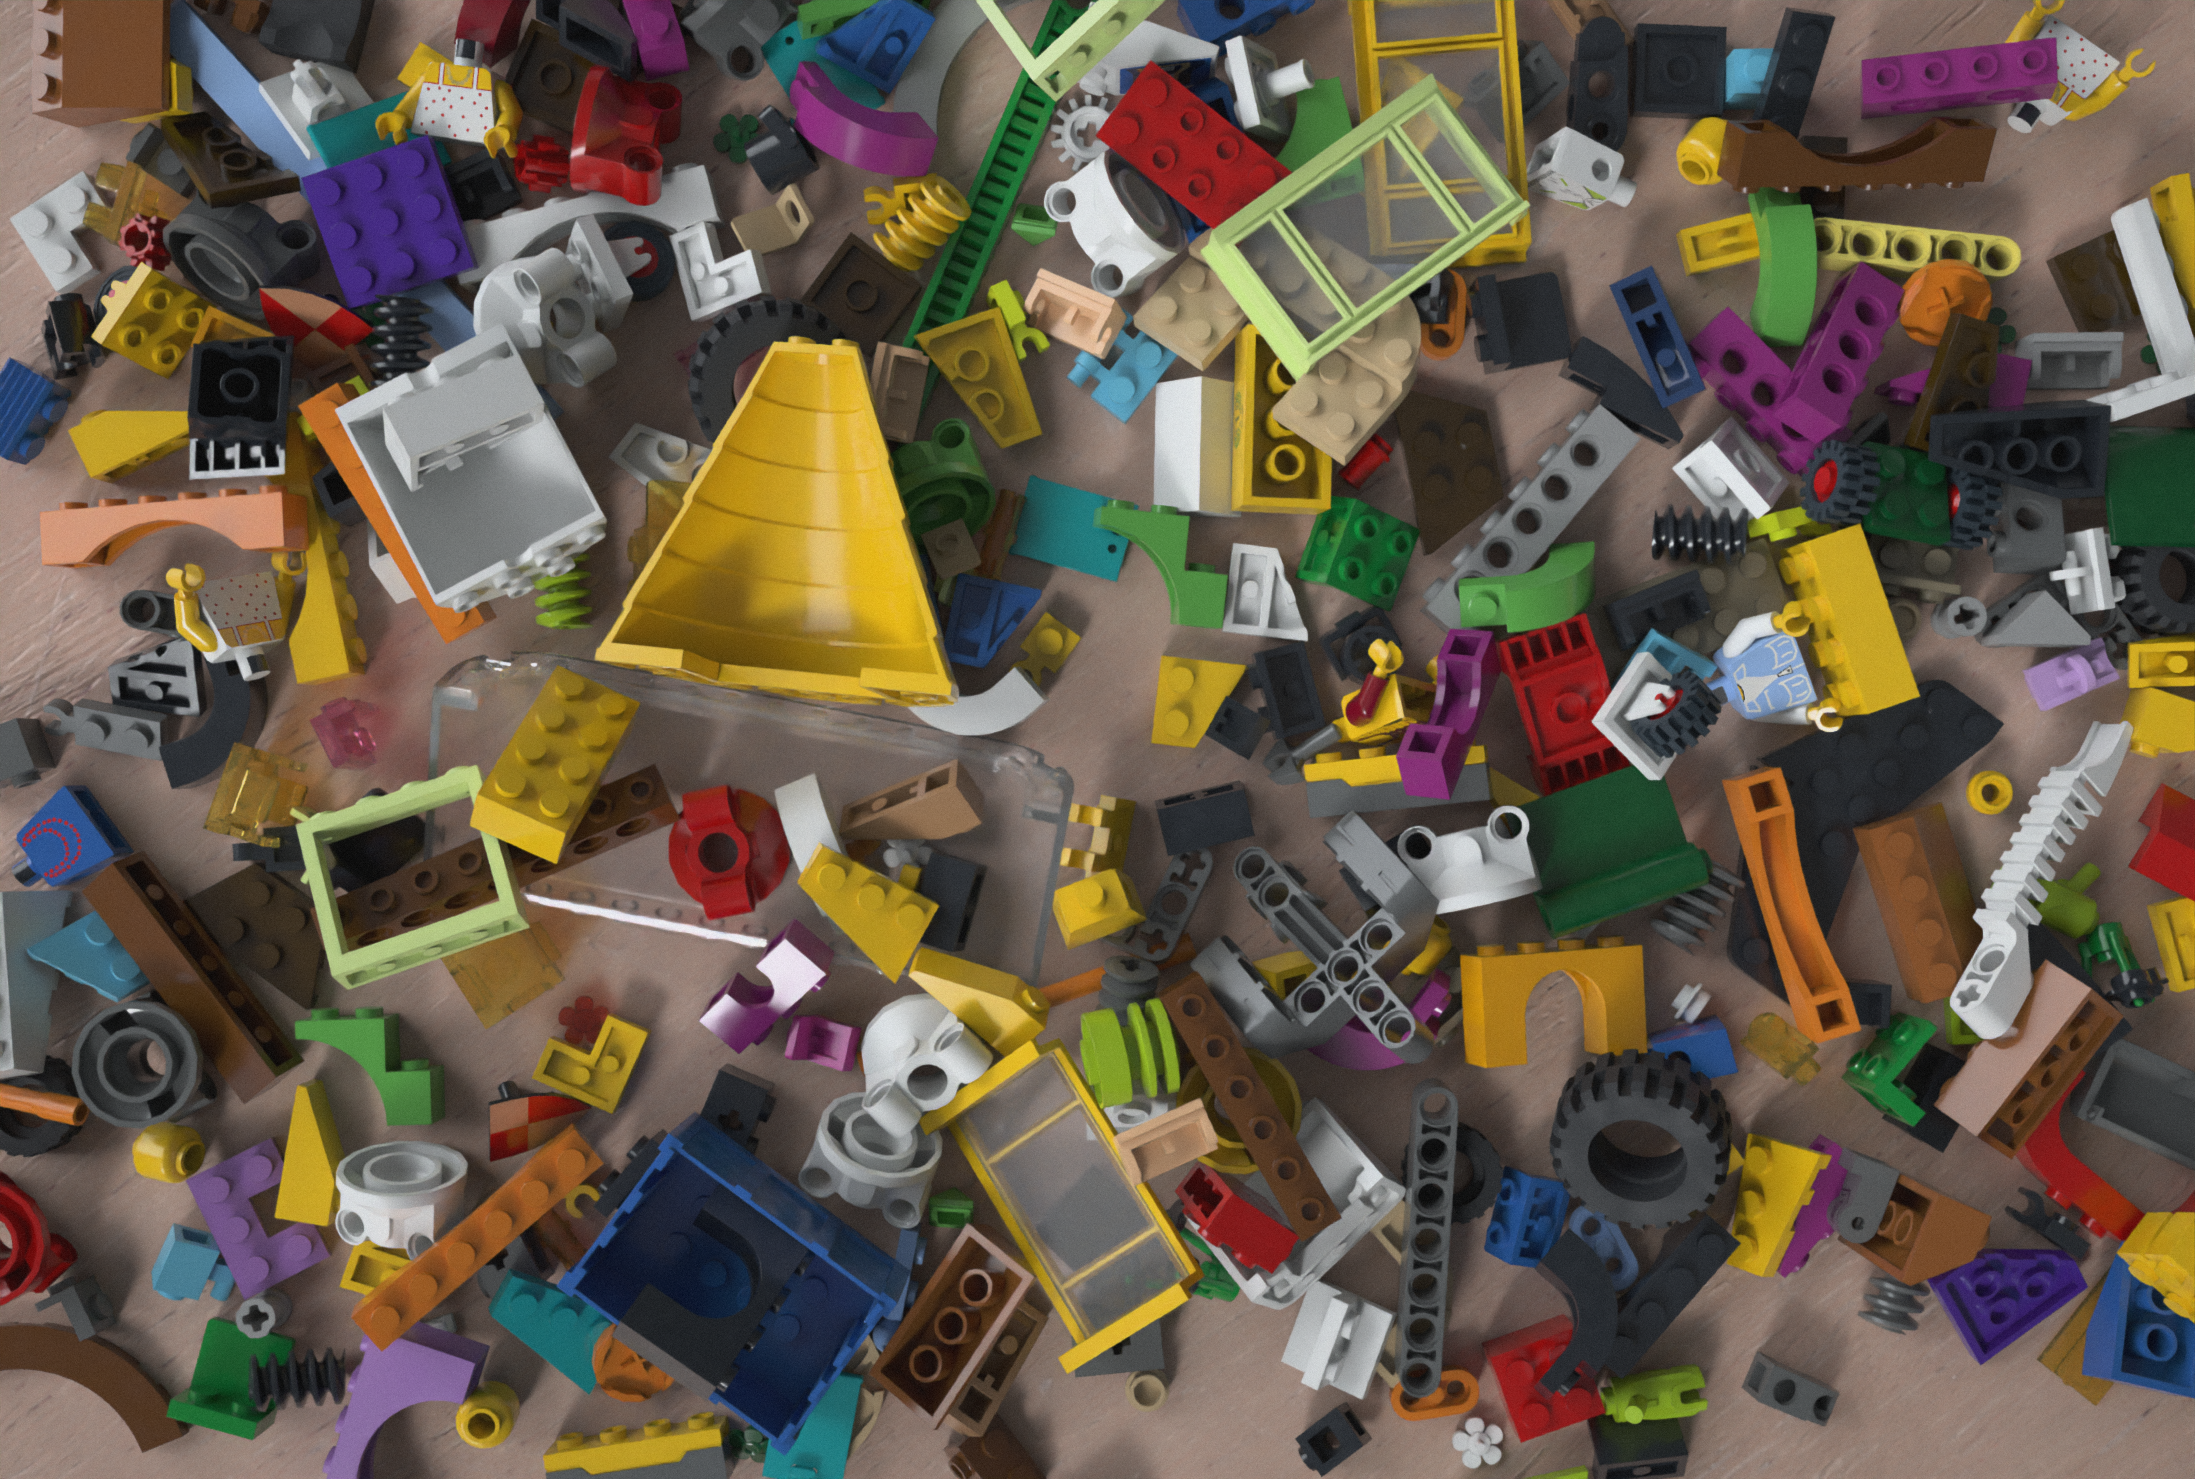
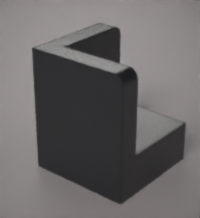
[1844,978,1892,1030]

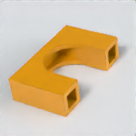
[1460,935,1648,1068]

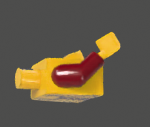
[1332,639,1439,747]

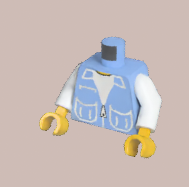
[1706,601,1843,732]

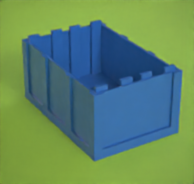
[557,1112,911,1456]

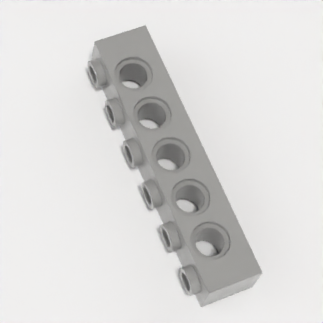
[1420,404,1641,634]

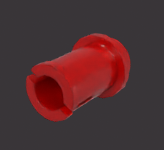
[1337,433,1394,491]

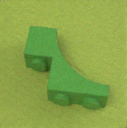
[1093,500,1228,629]
[295,1006,445,1126]

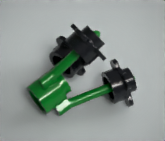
[2077,922,2170,1008]

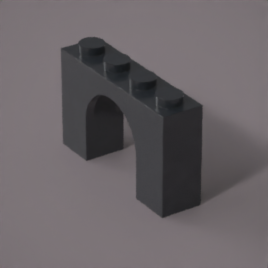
[612,1183,816,1401]

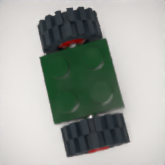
[1800,440,2003,550]

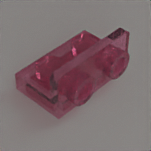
[310,697,380,771]

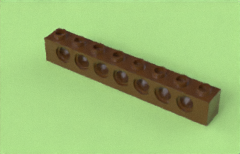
[310,764,680,952]

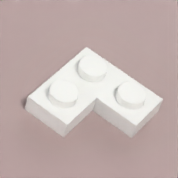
[10,171,114,294]
[669,221,772,322]

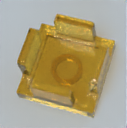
[203,742,308,848]
[441,921,566,1030]

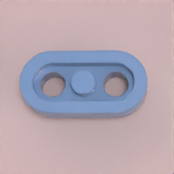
[1569,1205,1638,1291]

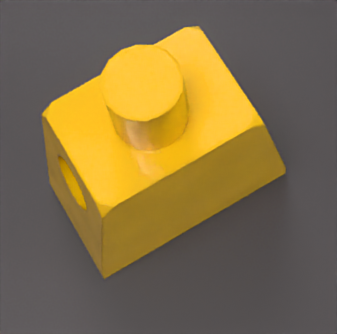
[1053,868,1147,950]

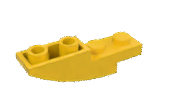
[2150,173,2195,337]

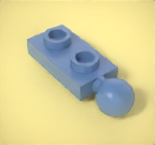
[873,1223,928,1352]

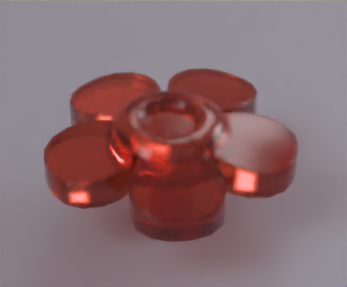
[558,996,610,1045]

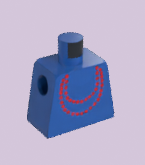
[12,785,134,887]
[1639,1014,1738,1079]

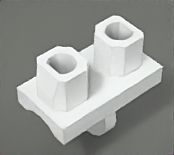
[2049,528,2126,615]

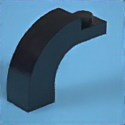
[158,654,268,789]
[1534,1228,1618,1400]

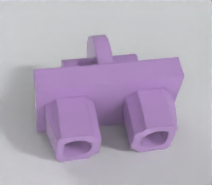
[2022,637,2120,711]

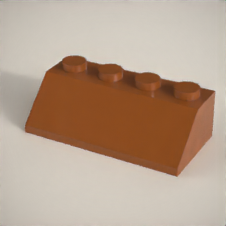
[1853,802,1983,1004]
[1934,960,2124,1160]
[1837,1171,1992,1286]
[869,1223,1038,1430]

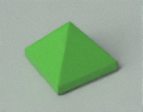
[1011,203,1059,246]
[929,1187,974,1229]

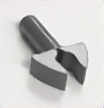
[1263,723,1342,785]

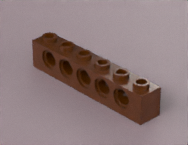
[1158,970,1342,1242]

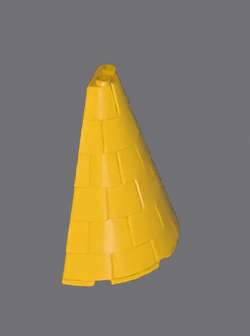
[595,336,960,707]

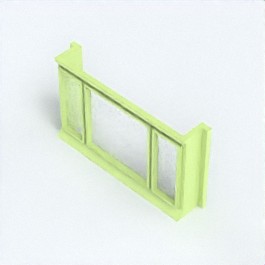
[1200,73,1530,382]

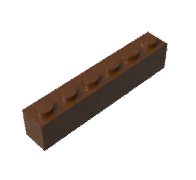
[82,850,304,1104]

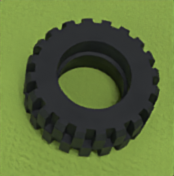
[688,295,849,443]
[1550,1049,1732,1229]

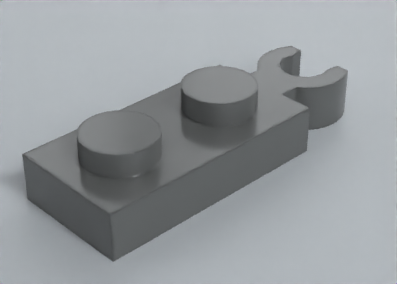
[43,698,169,761]

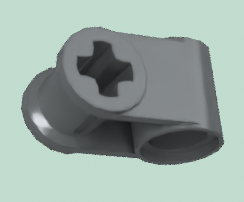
[120,590,182,638]

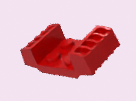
[1496,613,1630,796]

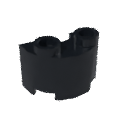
[41,293,106,380]

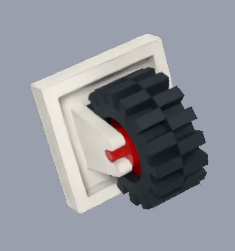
[1592,652,1722,780]

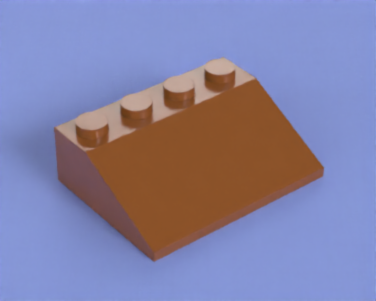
[30,0,171,128]

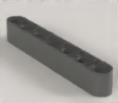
[1394,1078,1459,1398]

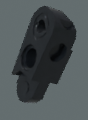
[1566,16,1628,152]

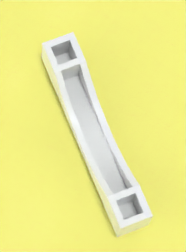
[457,163,725,294]

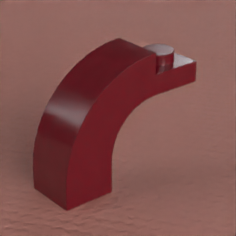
[454,0,531,68]

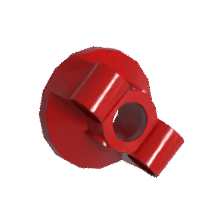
[570,64,682,206]
[669,784,792,921]
[0,1171,78,1306]

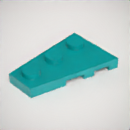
[488,1268,613,1395]

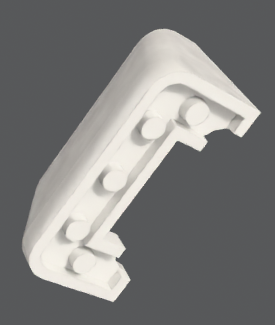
[1187,1097,1406,1310]

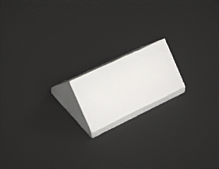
[1154,376,1241,517]

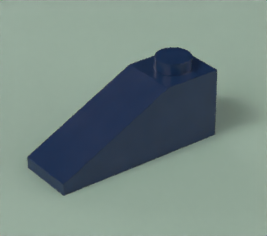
[1609,265,1706,409]

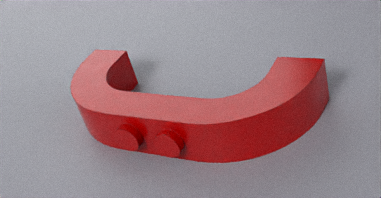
[2015,1070,2195,1244]

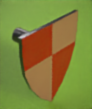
[259,286,375,370]
[488,1081,592,1162]

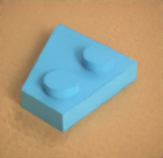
[27,910,151,1003]

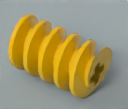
[873,176,971,272]

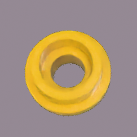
[1966,770,2013,815]

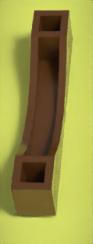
[1717,116,1997,194]

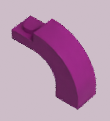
[789,61,938,176]
[1307,967,1452,1070]

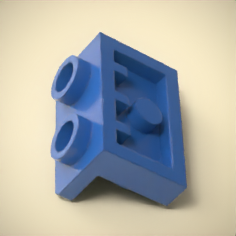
[1484,1166,1570,1268]

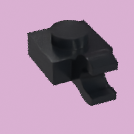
[232,826,306,872]
[2004,1186,2091,1259]

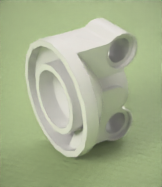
[1044,148,1185,298]
[473,247,617,388]
[1398,805,1542,914]
[861,993,993,1138]
[798,1092,943,1229]
[335,1141,468,1261]

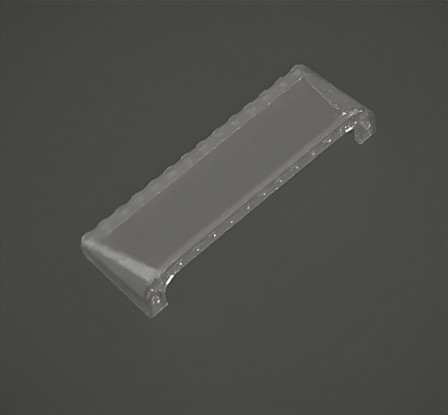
[423,651,1074,988]

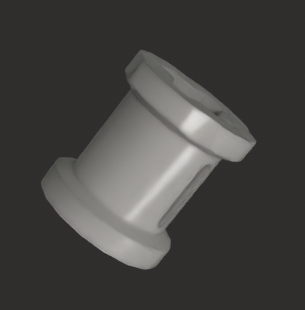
[1930,596,1987,639]
[236,1288,292,1338]

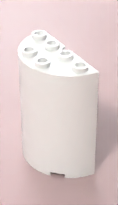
[335,323,607,613]

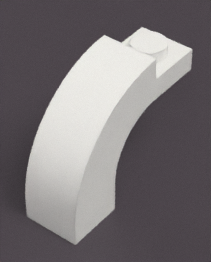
[908,667,1050,735]
[774,773,849,936]

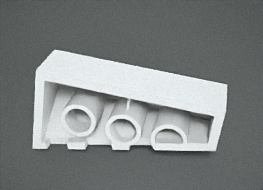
[0,890,73,1081]

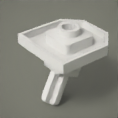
[259,59,374,161]

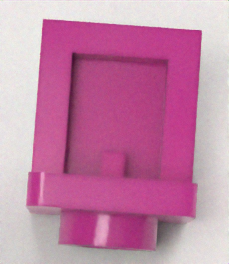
[785,1015,862,1072]

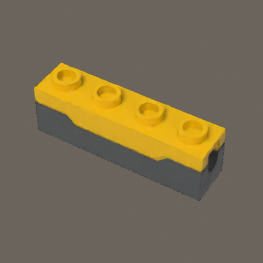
[1304,737,1493,818]
[543,1412,735,1479]

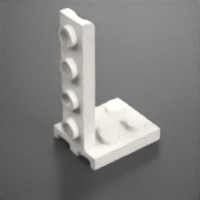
[2086,198,2195,422]

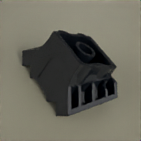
[187,335,294,480]

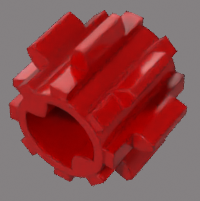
[513,134,570,193]
[118,213,172,271]

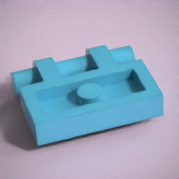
[1066,308,1179,425]

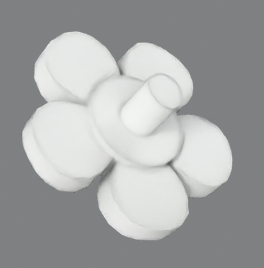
[883,839,934,871]
[1452,1416,1503,1469]

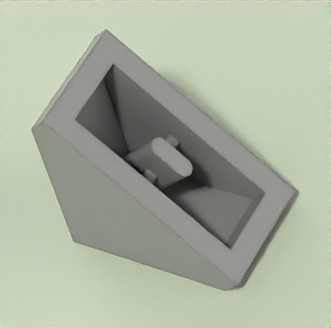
[1981,590,2091,648]

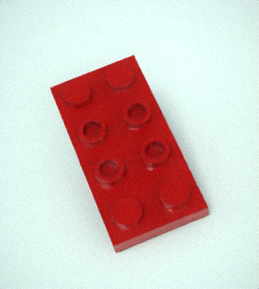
[1095,60,1292,249]

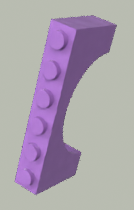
[322,1322,490,1479]

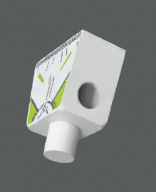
[1527,127,1637,210]

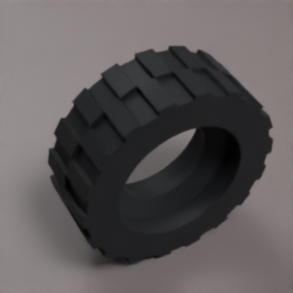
[0,1055,87,1157]
[1400,1122,1503,1225]

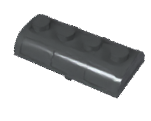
[2069,1039,2195,1171]

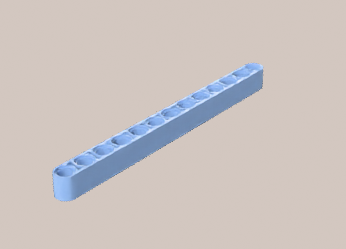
[170,0,564,421]

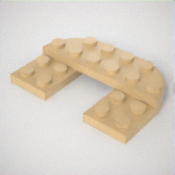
[1133,218,1421,466]

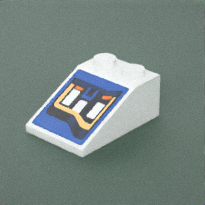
[1077,1,1219,96]

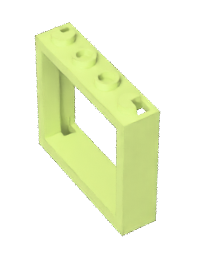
[976,0,1165,102]
[296,765,530,990]

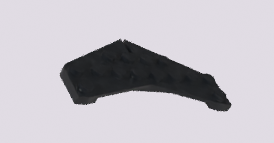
[1727,680,2004,1007]

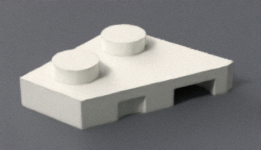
[1222,543,1308,642]

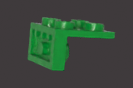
[1295,496,1419,611]
[1841,1012,1938,1127]
[166,1317,296,1440]

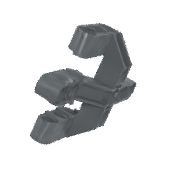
[1190,809,1440,1064]

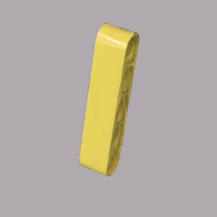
[1814,217,2021,285]

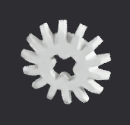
[1051,95,1116,172]

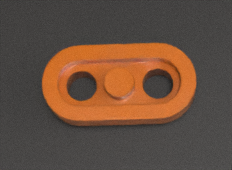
[1421,269,1467,361]
[1389,1364,1480,1421]

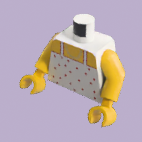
[2005,0,2156,133]
[375,39,523,158]
[166,551,307,681]

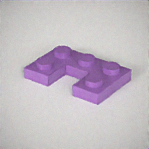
[186,1137,332,1300]

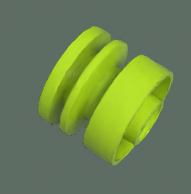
[1080,998,1180,1109]

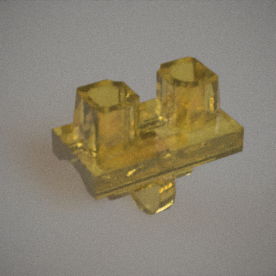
[83,161,168,247]
[1739,1012,1821,1086]

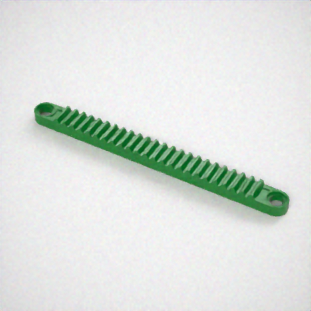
[890,0,1098,455]

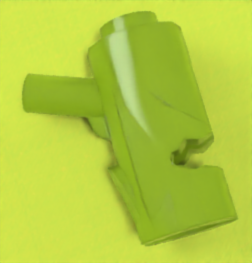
[1990,862,2101,939]
[1600,1364,1708,1424]

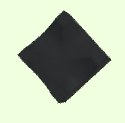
[258,0,375,74]

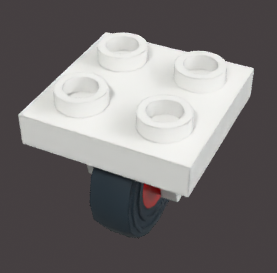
[565,213,675,333]

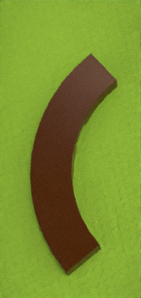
[0,1322,190,1453]

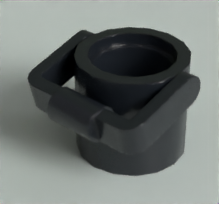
[744,104,820,195]
[1319,606,1402,685]

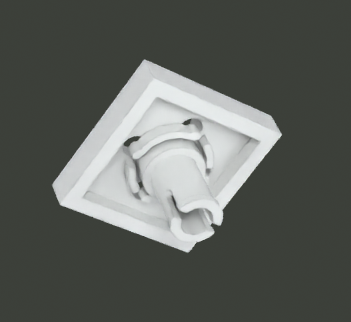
[1224,35,1315,144]

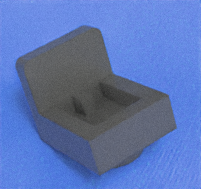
[35,1275,116,1341]

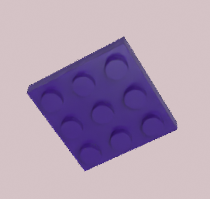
[301,135,479,310]

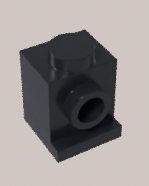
[1295,1402,1372,1477]

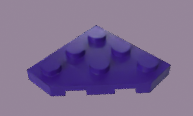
[1927,1248,2088,1365]

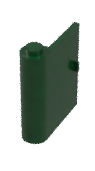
[2104,425,2195,547]
[1505,765,1713,940]

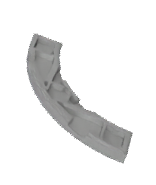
[893,0,1035,143]

